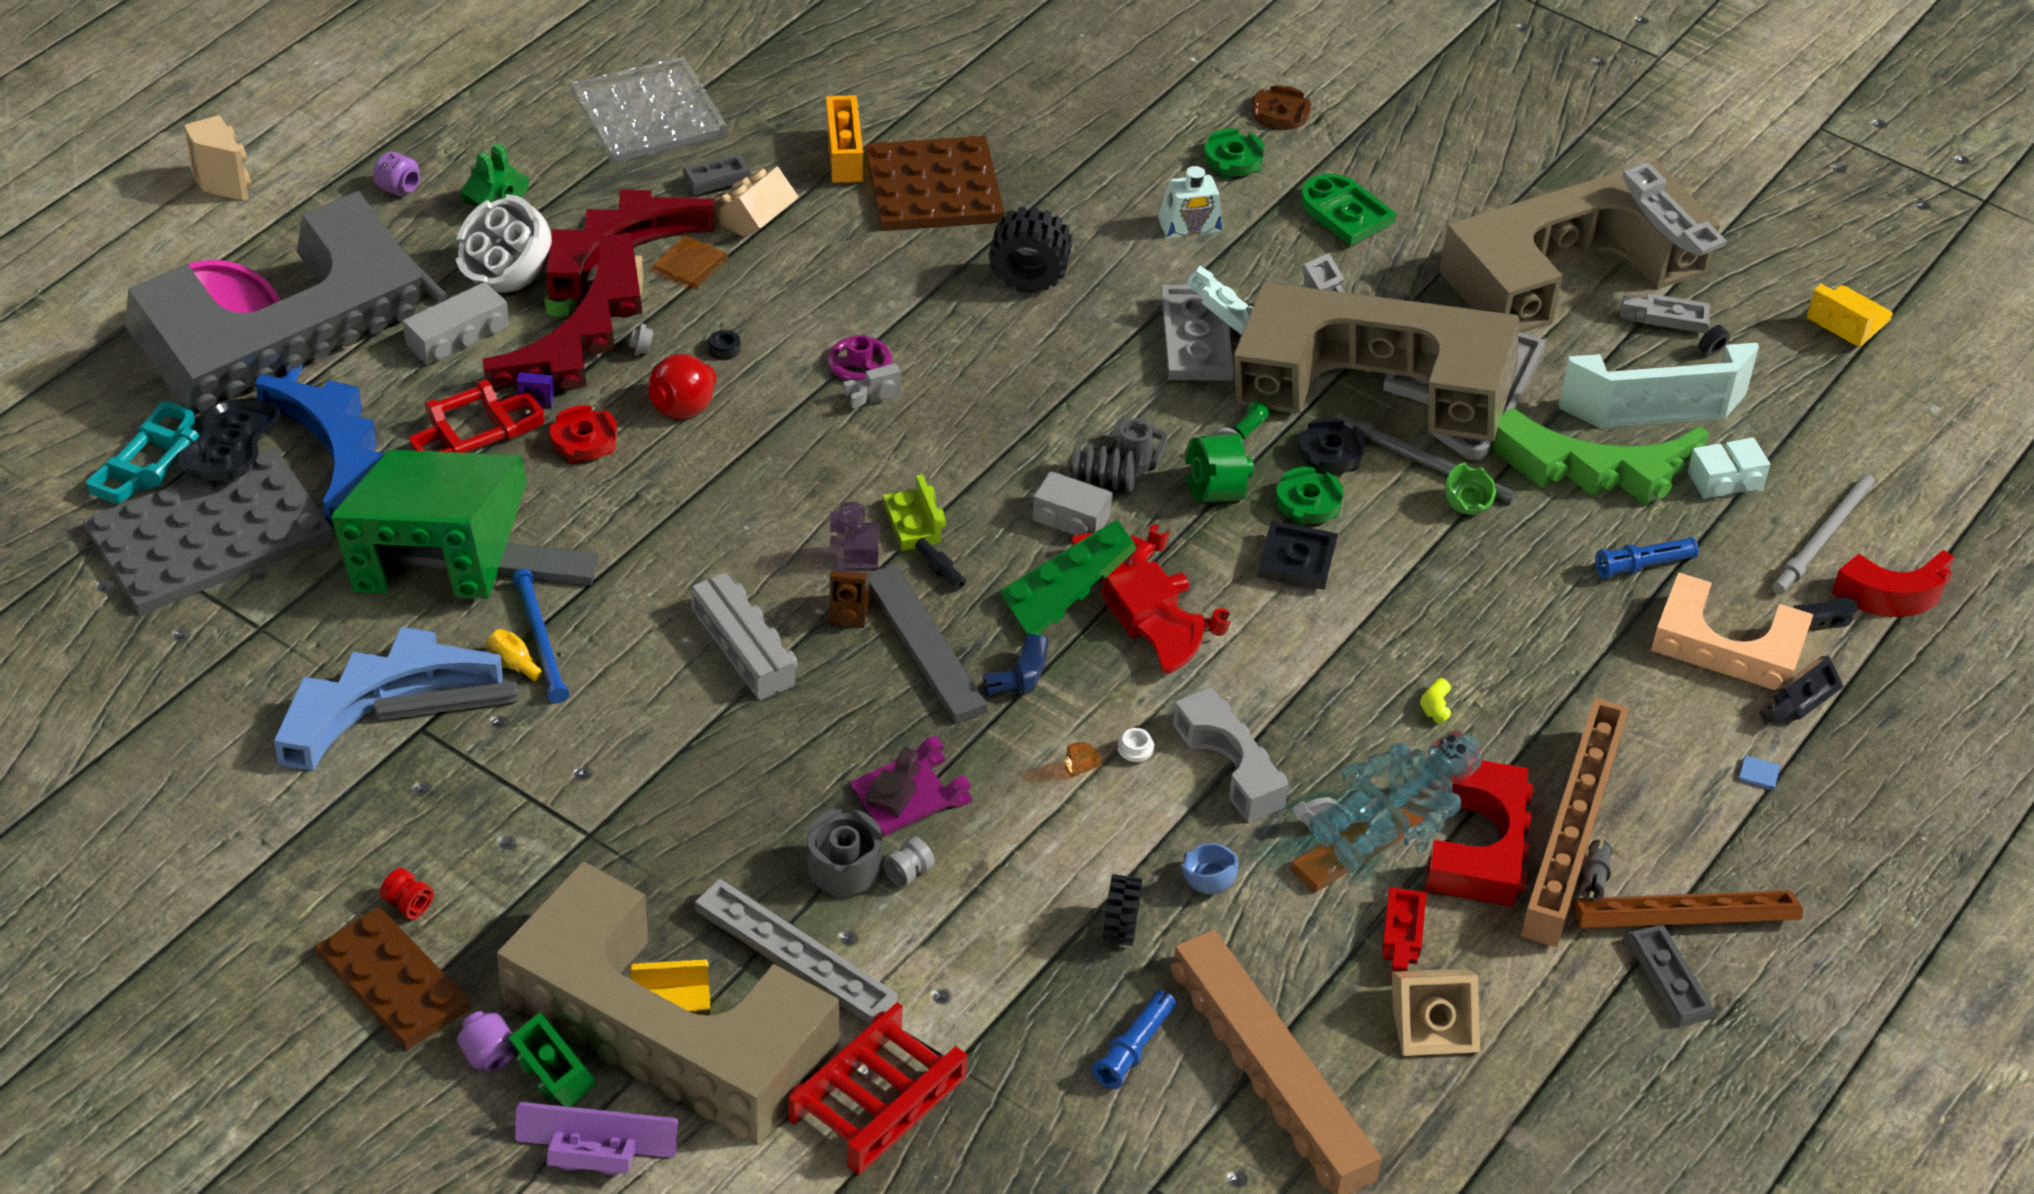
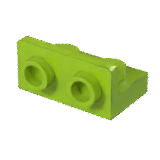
[883,474,946,551]

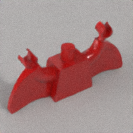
[1072,524,1231,674]

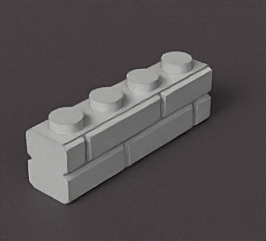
[690,573,798,700]

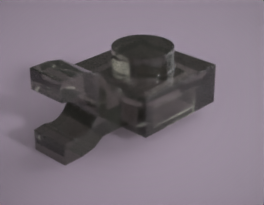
[865,747,921,818]

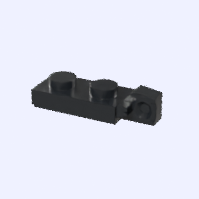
[1759,655,1844,725]

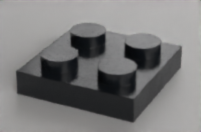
[1257,520,1338,590]

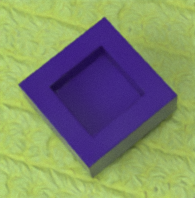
[517,372,554,409]

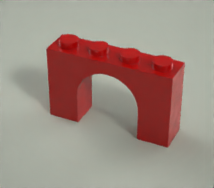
[1424,753,1533,907]

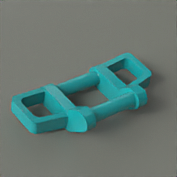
[86,401,199,504]

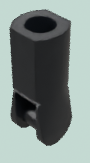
[1793,597,1857,629]

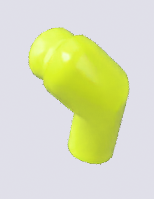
[1420,678,1451,724]

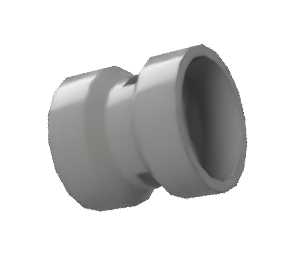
[882,836,935,888]

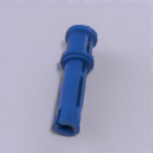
[1595,537,1699,580]
[1091,990,1176,1090]

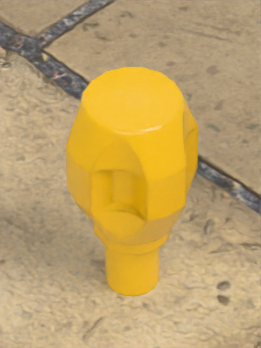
[485,629,543,682]

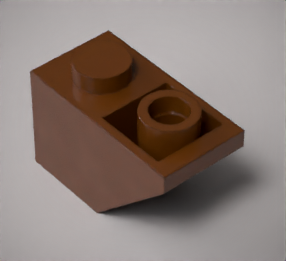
[830,570,870,628]

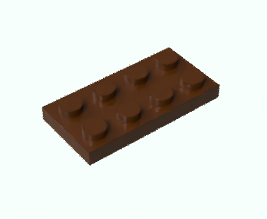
[315,906,471,1051]

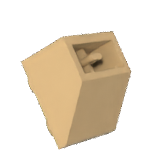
[184,115,251,201]
[714,166,798,237]

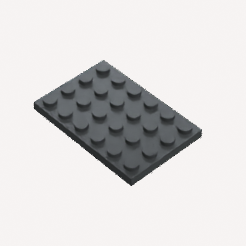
[82,447,334,615]

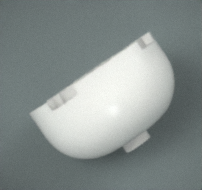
[455,195,552,293]

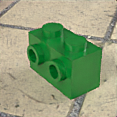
[508,1012,598,1107]

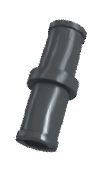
[1580,839,1613,901]

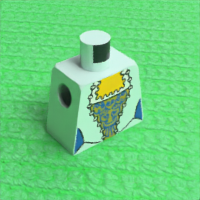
[1158,166,1223,238]

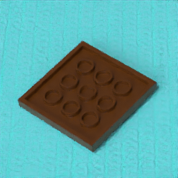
[866,136,1005,231]

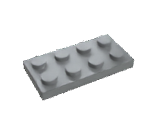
[1161,285,1234,381]

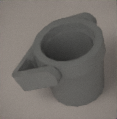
[1107,418,1168,473]

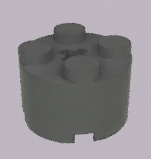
[807,809,882,900]

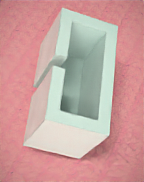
[1687,438,1771,499]

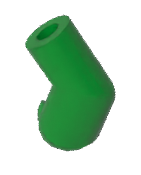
[1233,401,1269,439]

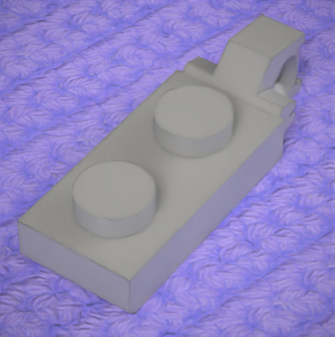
[1620,293,1710,333]

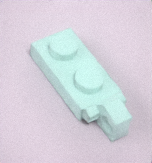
[1185,266,1253,336]

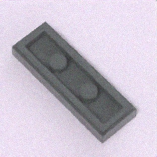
[1627,925,1715,1028]

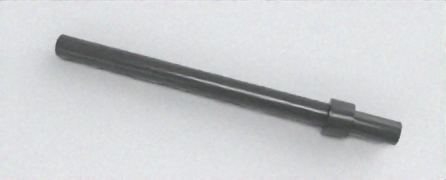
[1335,413,1517,504]

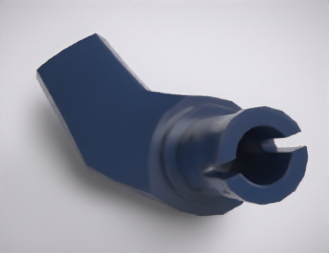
[983,633,1049,696]

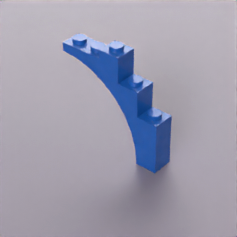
[255,374,384,528]

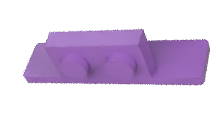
[515,1102,678,1175]

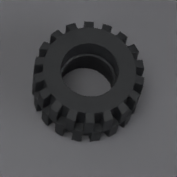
[989,207,1072,292]

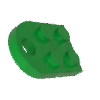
[1301,173,1397,246]

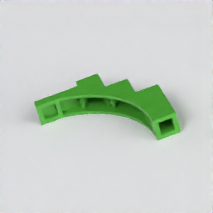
[1490,408,1710,506]

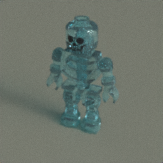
[1310,729,1482,872]

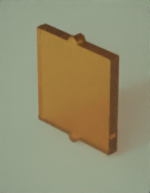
[654,236,729,289]

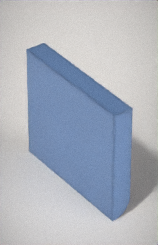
[1738,755,1781,791]

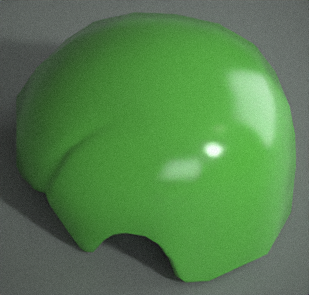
[1444,462,1496,515]

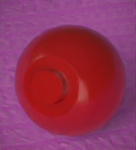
[648,354,717,420]

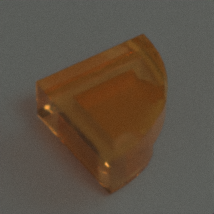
[1065,742,1102,778]

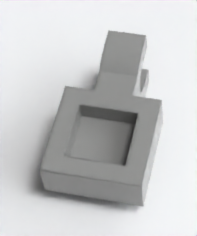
[843,363,901,408]

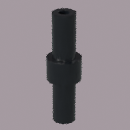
[915,538,967,590]

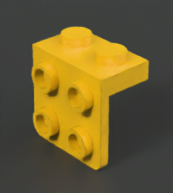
[1806,284,1892,348]

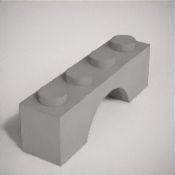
[1173,687,1289,823]

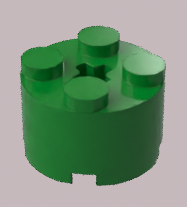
[1185,433,1254,503]

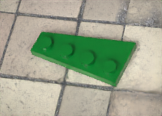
[999,519,1137,636]

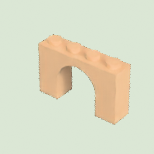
[1651,572,1813,690]

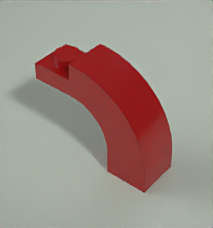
[1831,550,1954,617]

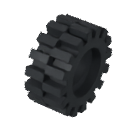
[1102,874,1143,946]

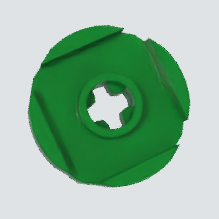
[1203,128,1265,179]
[1275,467,1343,527]

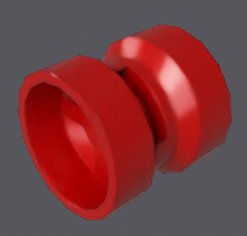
[379,867,434,919]

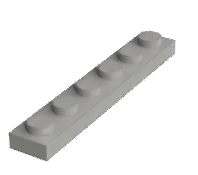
[695,879,898,1025]

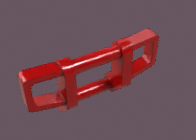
[409,379,545,453]

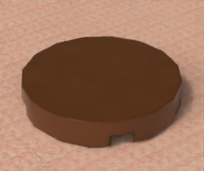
[1252,85,1311,130]

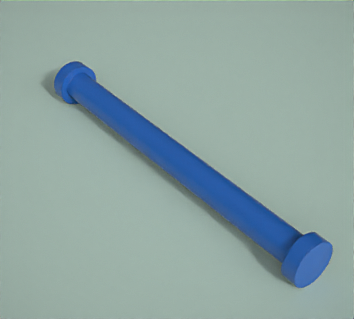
[512,569,570,703]

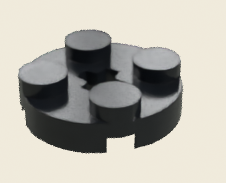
[1298,418,1365,474]

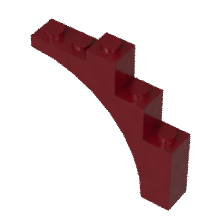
[547,189,714,300]
[482,233,642,390]

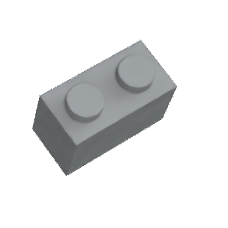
[1032,471,1112,535]

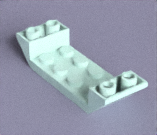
[1558,343,1759,429]

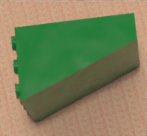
[331,450,527,599]

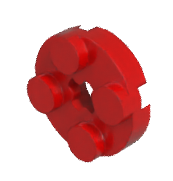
[550,405,617,464]

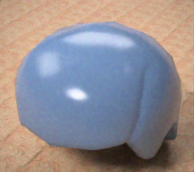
[1181,843,1239,894]

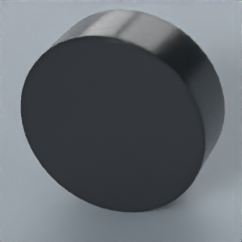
[1698,325,1730,356]
[708,330,741,360]

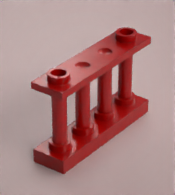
[788,1002,967,1175]

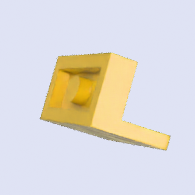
[630,960,711,1015]

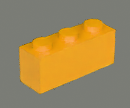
[826,95,863,183]

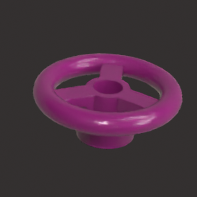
[827,335,892,381]

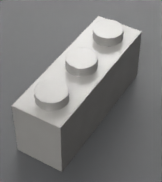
[403,282,509,366]

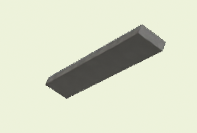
[386,542,599,586]
[869,564,988,724]

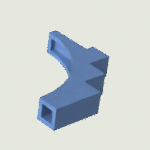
[274,627,503,771]

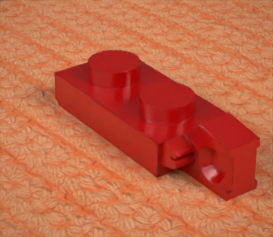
[1382,887,1427,981]

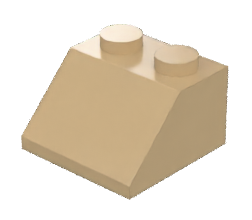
[1392,969,1480,1056]

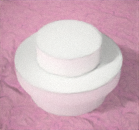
[1118,728,1154,762]

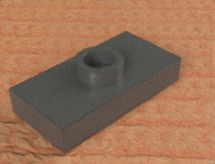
[682,154,751,195]

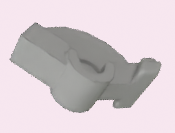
[1292,797,1355,834]

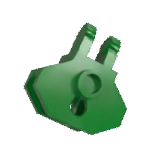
[460,143,529,207]

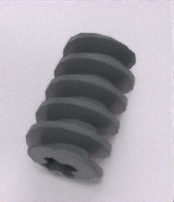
[1070,441,1143,494]

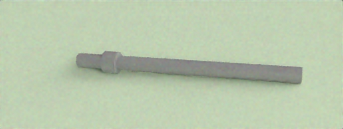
[1772,474,1875,595]

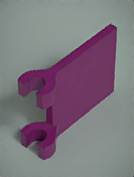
[850,736,973,837]

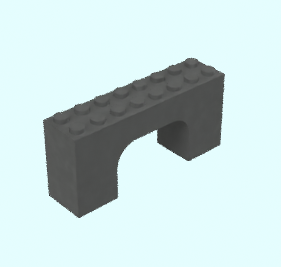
[125,191,423,413]

